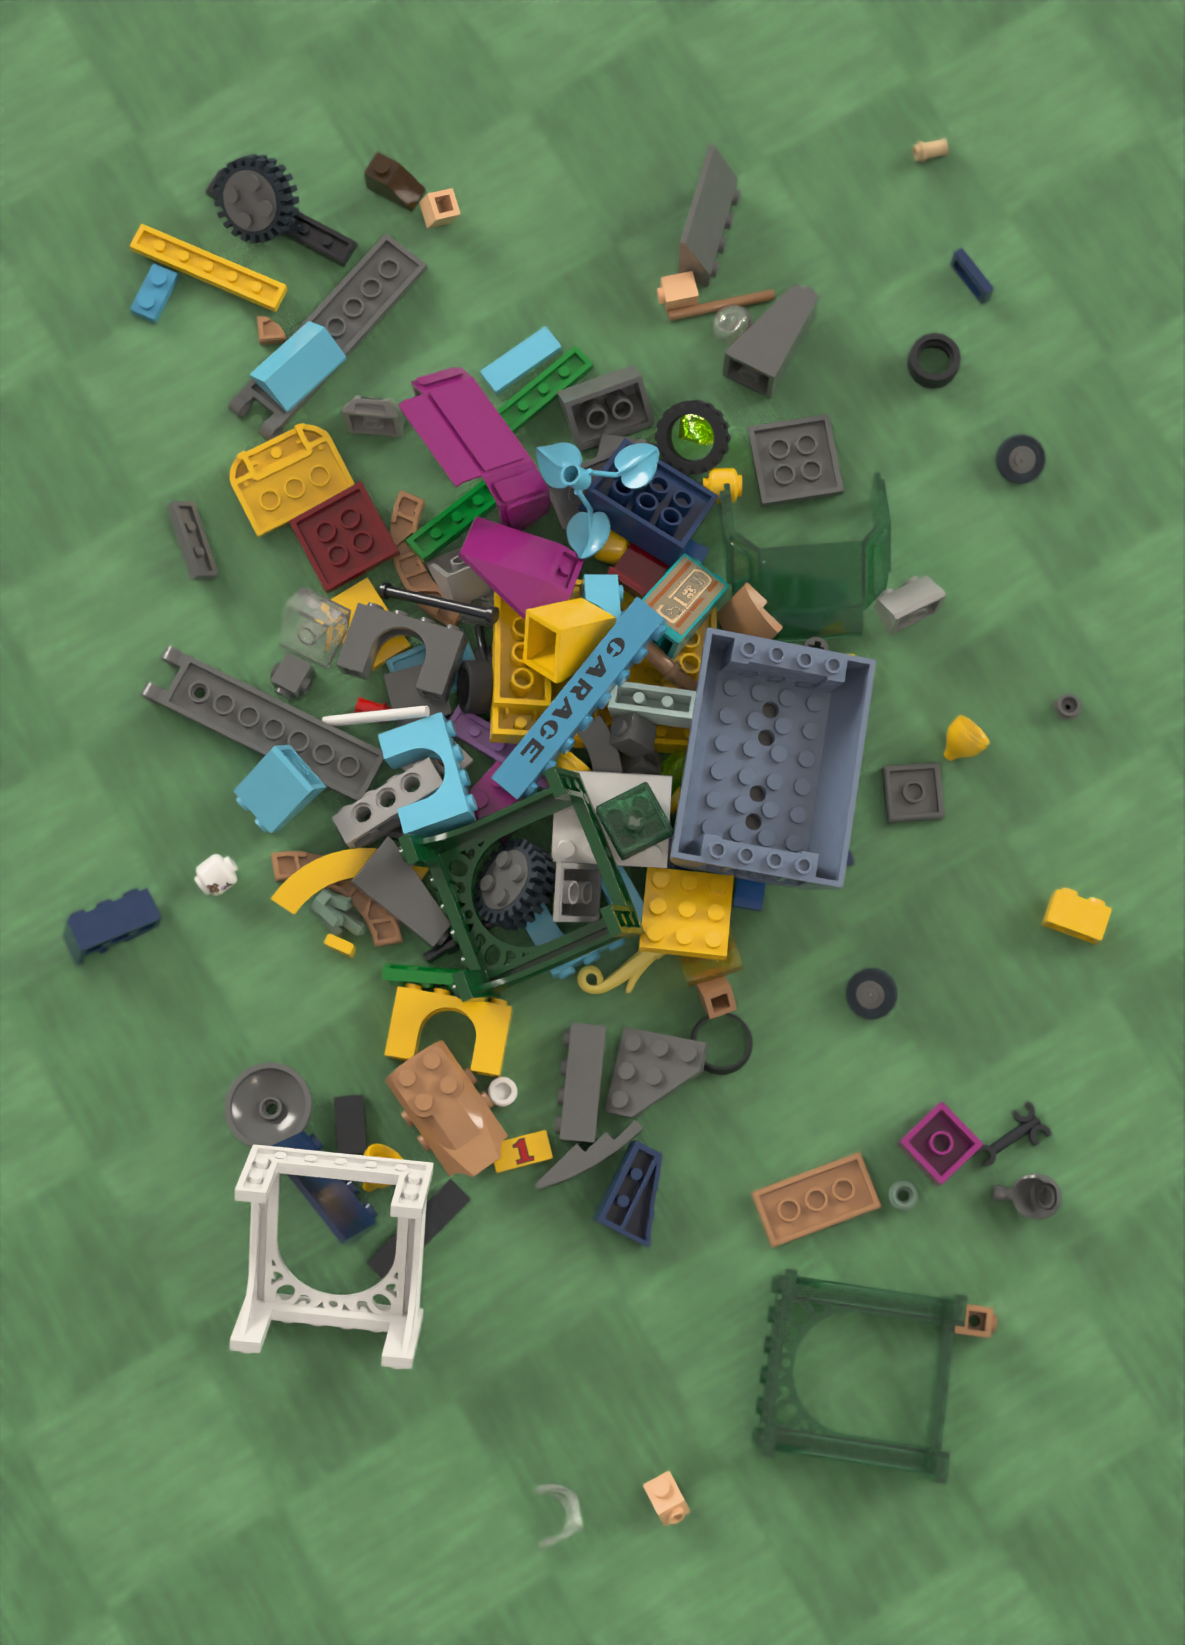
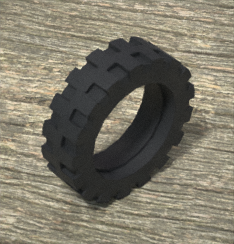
[655,399,731,475]

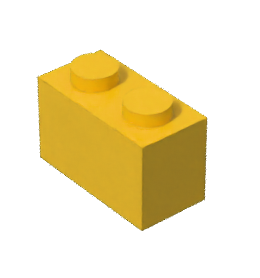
[1041,887,1112,945]

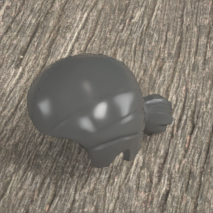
[991,1173,1062,1220]

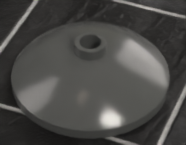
[224,1062,312,1148]

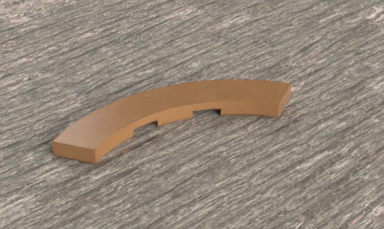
[390,490,463,627]
[270,851,404,948]

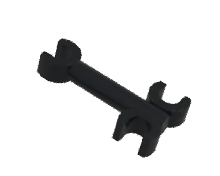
[974,1101,1052,1167]

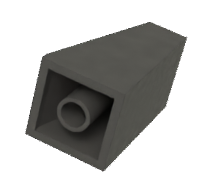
[722,284,819,399]

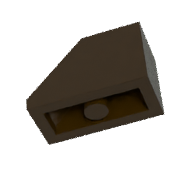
[364,152,426,212]

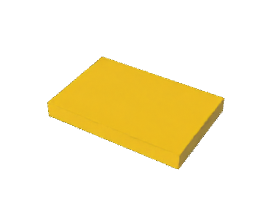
[320,577,411,672]

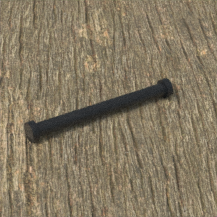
[379,582,500,624]

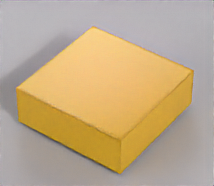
[324,934,357,959]

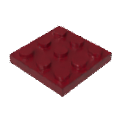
[289,481,400,594]

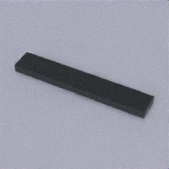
[205,170,358,267]

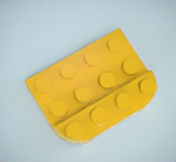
[229,423,355,538]

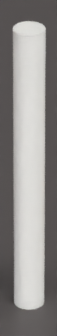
[322,705,430,727]

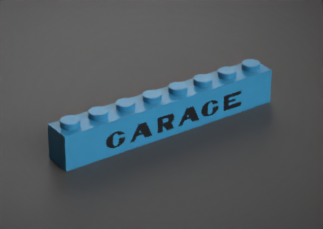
[491,597,668,800]

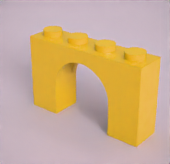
[384,983,513,1078]

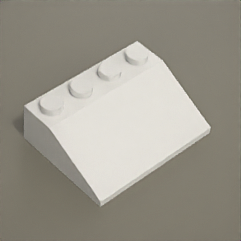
[552,770,672,868]

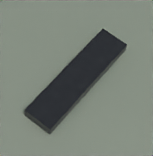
[367,1178,472,1279]

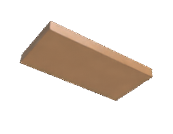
[751,1152,882,1248]

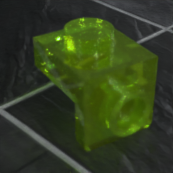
[679,414,714,446]

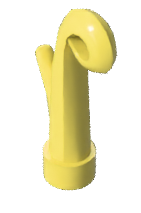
[577,950,665,994]

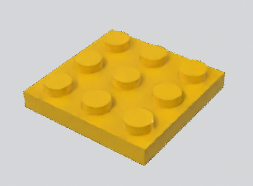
[639,867,734,960]

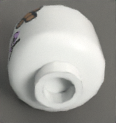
[194,854,238,896]

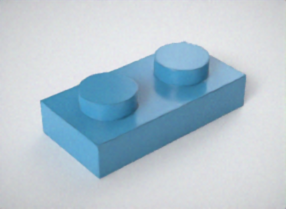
[130,263,179,324]

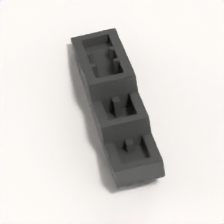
[534,1120,644,1191]

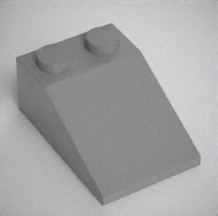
[553,862,602,922]

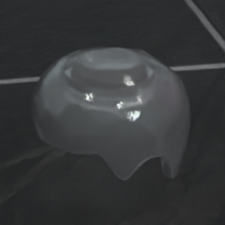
[712,305,754,345]

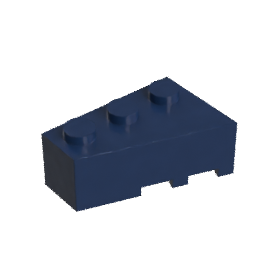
[62,888,162,967]
[592,1141,663,1248]

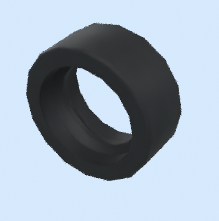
[907,333,961,389]
[457,660,493,714]

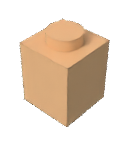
[419,188,460,229]
[656,271,699,313]

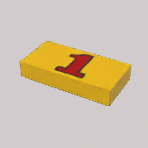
[494,1130,553,1173]

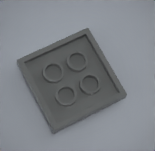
[747,414,844,507]

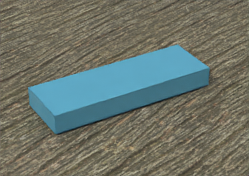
[480,326,562,395]

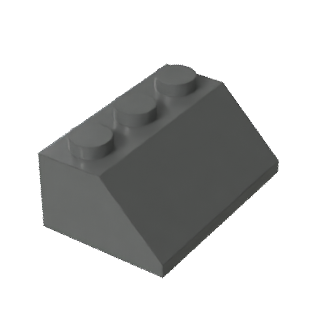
[557,365,655,451]

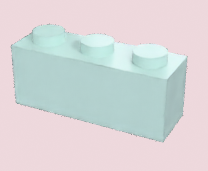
[608,682,696,729]

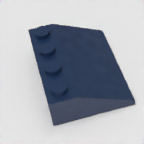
[578,438,719,567]
[272,1131,378,1246]

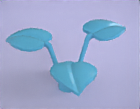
[536,442,659,559]

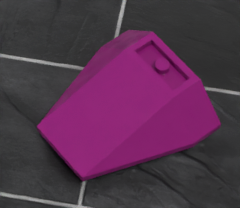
[458,516,584,620]

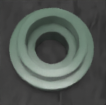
[888,1181,918,1211]

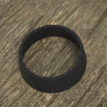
[690,1013,753,1075]

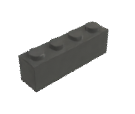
[554,1022,606,1144]

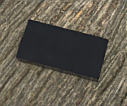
[334,1094,368,1155]

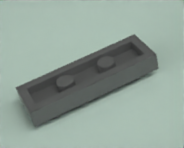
[166,501,219,581]

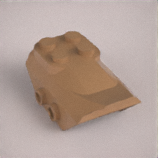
[385,1040,508,1177]

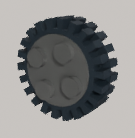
[213,154,299,244]
[474,838,556,931]

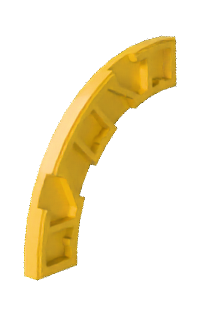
[270,848,429,915]

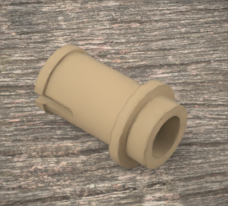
[912,138,948,163]

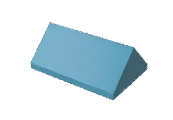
[249,321,347,413]

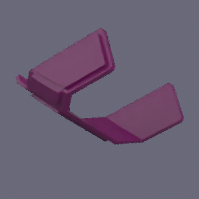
[398,367,551,531]

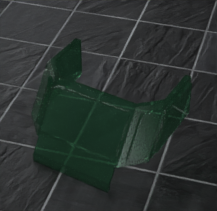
[719,472,891,642]

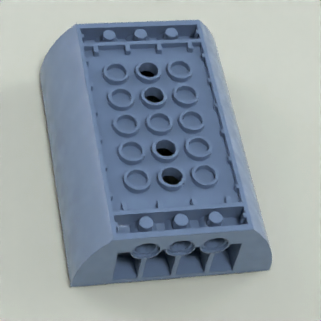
[670,627,876,890]

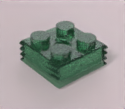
[596,782,673,861]

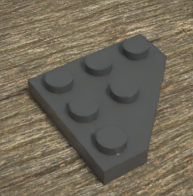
[604,1027,709,1119]

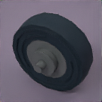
[995,434,1046,484]
[846,968,898,1020]

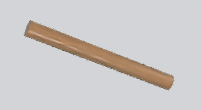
[667,289,775,321]

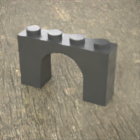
[336,602,468,703]

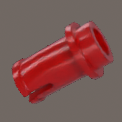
[354,697,392,724]

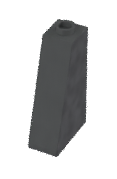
[350,837,451,947]

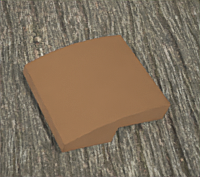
[716,582,783,639]

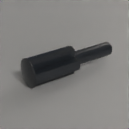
[475,624,492,671]

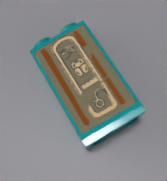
[642,553,730,661]

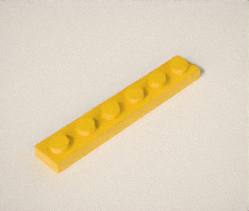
[129,223,288,312]

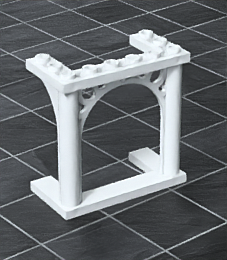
[230,1144,434,1369]

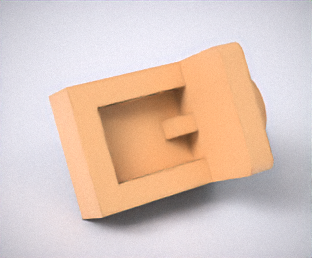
[643,1471,691,1526]

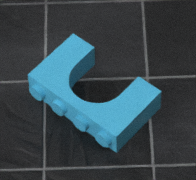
[378,712,478,837]
[524,865,644,980]

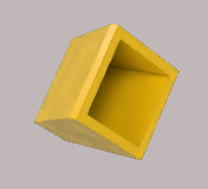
[523,597,616,683]

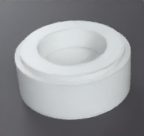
[488,1077,518,1107]

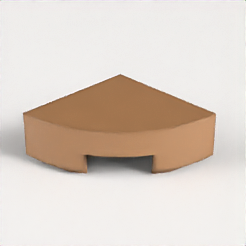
[257,316,287,345]

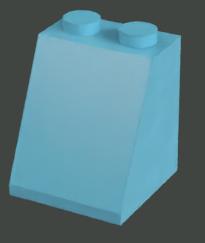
[233,745,326,834]

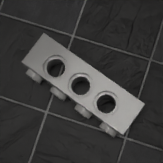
[332,757,444,849]

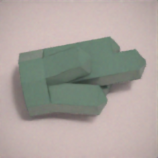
[309,887,366,937]

